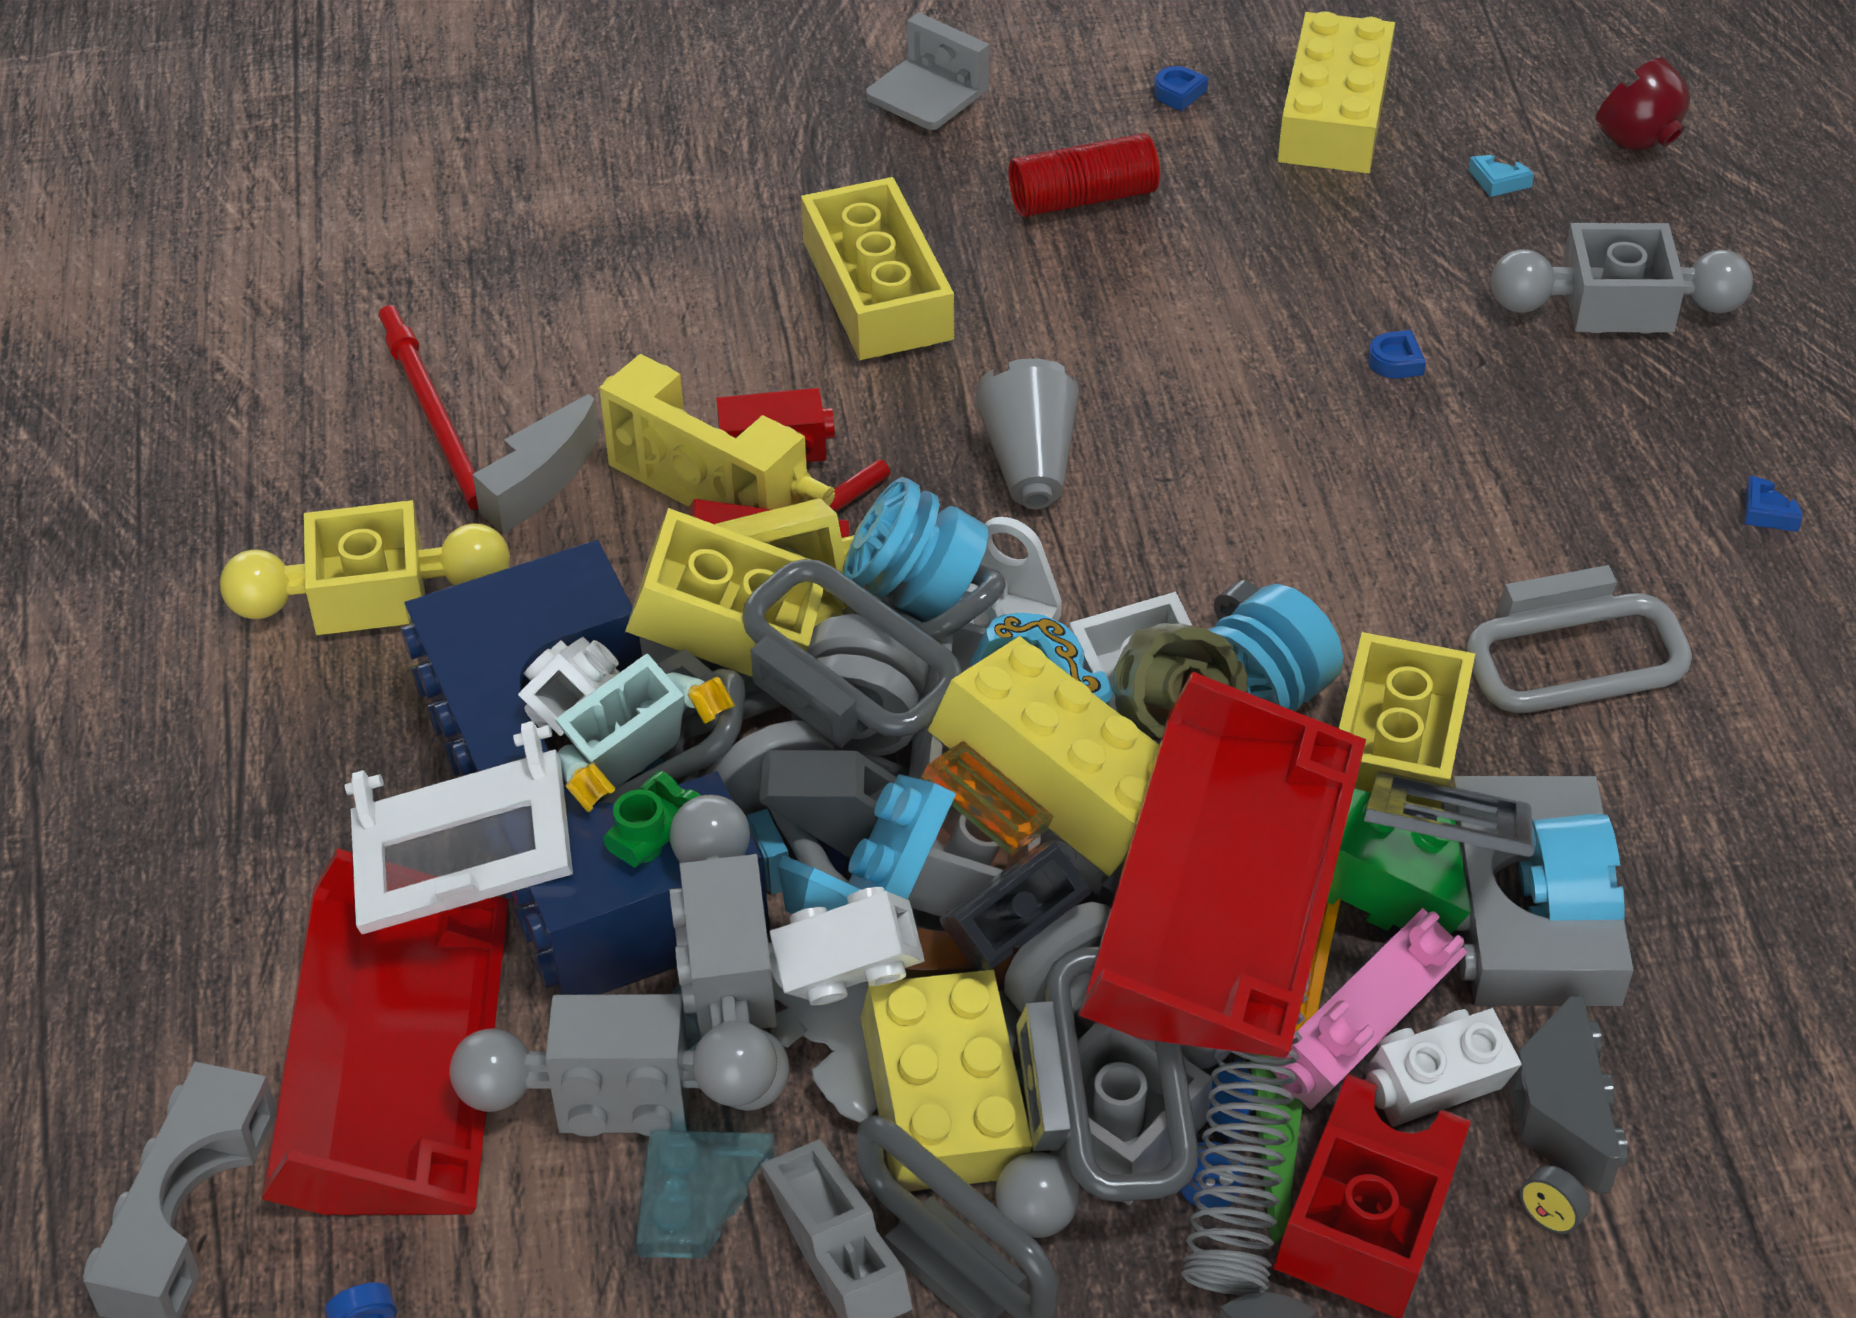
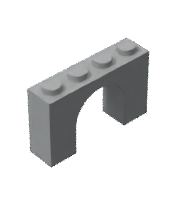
[1441,776,1633,1006]

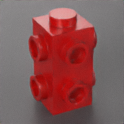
[716,388,835,463]

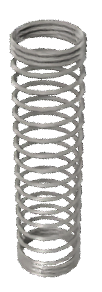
[1181,973,1311,1295]

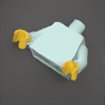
[555,653,735,812]

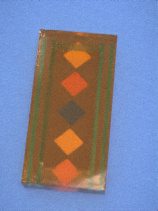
[921,741,1054,856]

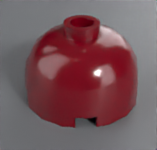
[1595,57,1690,151]

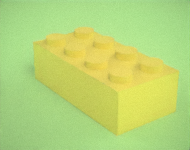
[1278,12,1395,174]
[801,177,954,360]
[928,636,1160,877]

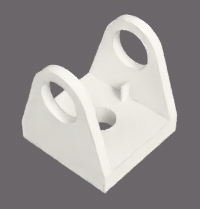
[958,517,1062,628]

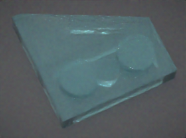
[636,1130,775,1258]

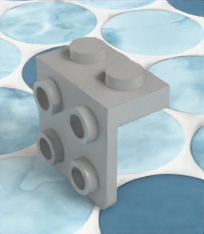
[866,12,990,130]

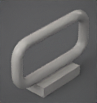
[1467,565,1692,713]

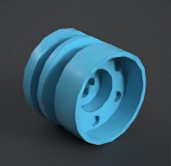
[843,477,989,623]
[1207,584,1344,712]

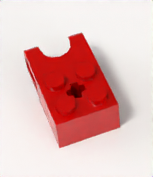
[1273,1074,1471,1318]

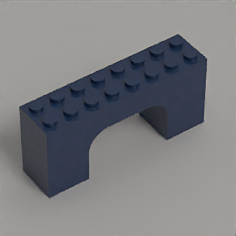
[400,539,771,995]

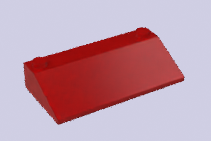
[1079,671,1366,1058]
[261,848,508,1215]

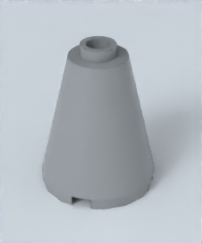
[976,358,1079,509]

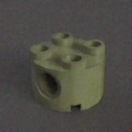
[1113,623,1247,740]

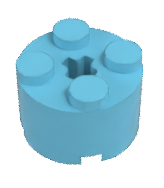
[1518,813,1625,921]

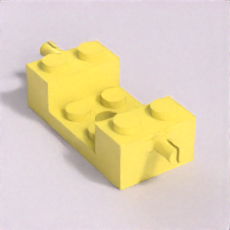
[599,354,835,510]

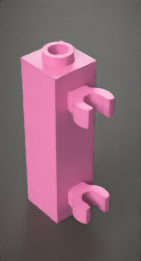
[1272,908,1468,1110]

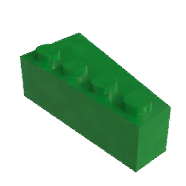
[1327,788,1471,934]

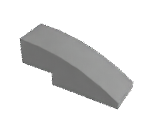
[472,394,600,534]
[761,1139,913,1318]

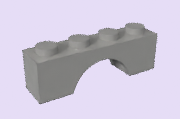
[83,1062,276,1318]

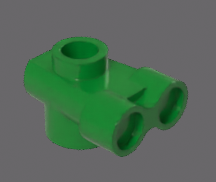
[603,771,701,868]

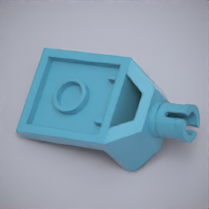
[778,774,956,914]

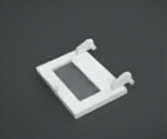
[345,721,573,934]

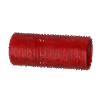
[1008,132,1160,218]

